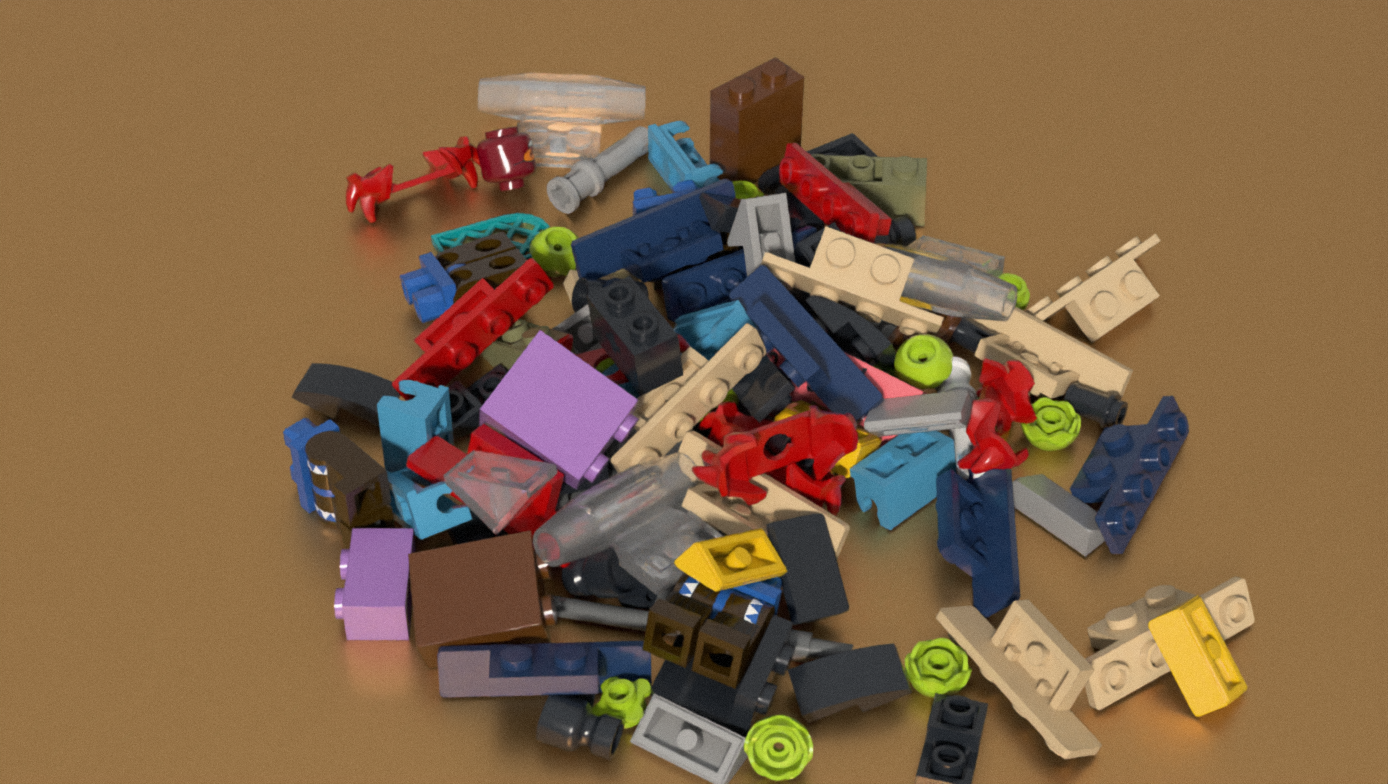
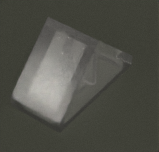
[444,450,557,535]

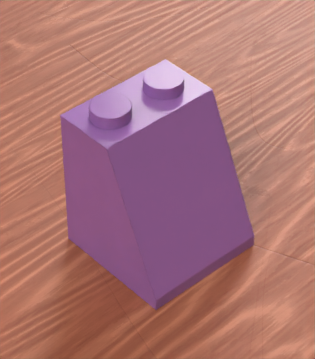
[479,330,639,490]

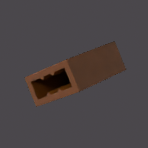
[709,57,804,184]
[408,531,557,669]

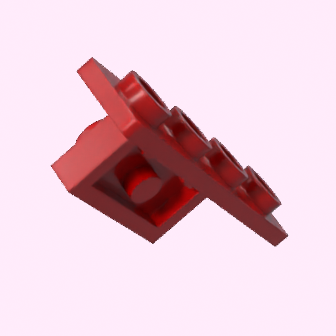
[779,143,892,244]
[392,258,554,401]
[406,424,593,568]

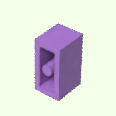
[334,528,416,640]

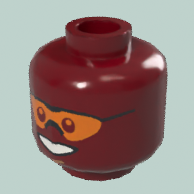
[477,126,536,191]

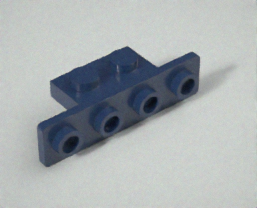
[571,179,736,283]
[662,226,817,323]
[729,265,884,424]
[1070,395,1189,554]
[936,469,1021,618]
[437,641,652,697]

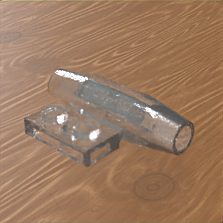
[478,72,646,168]
[874,235,1017,322]
[533,452,723,595]

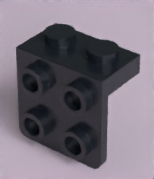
[651,615,796,738]

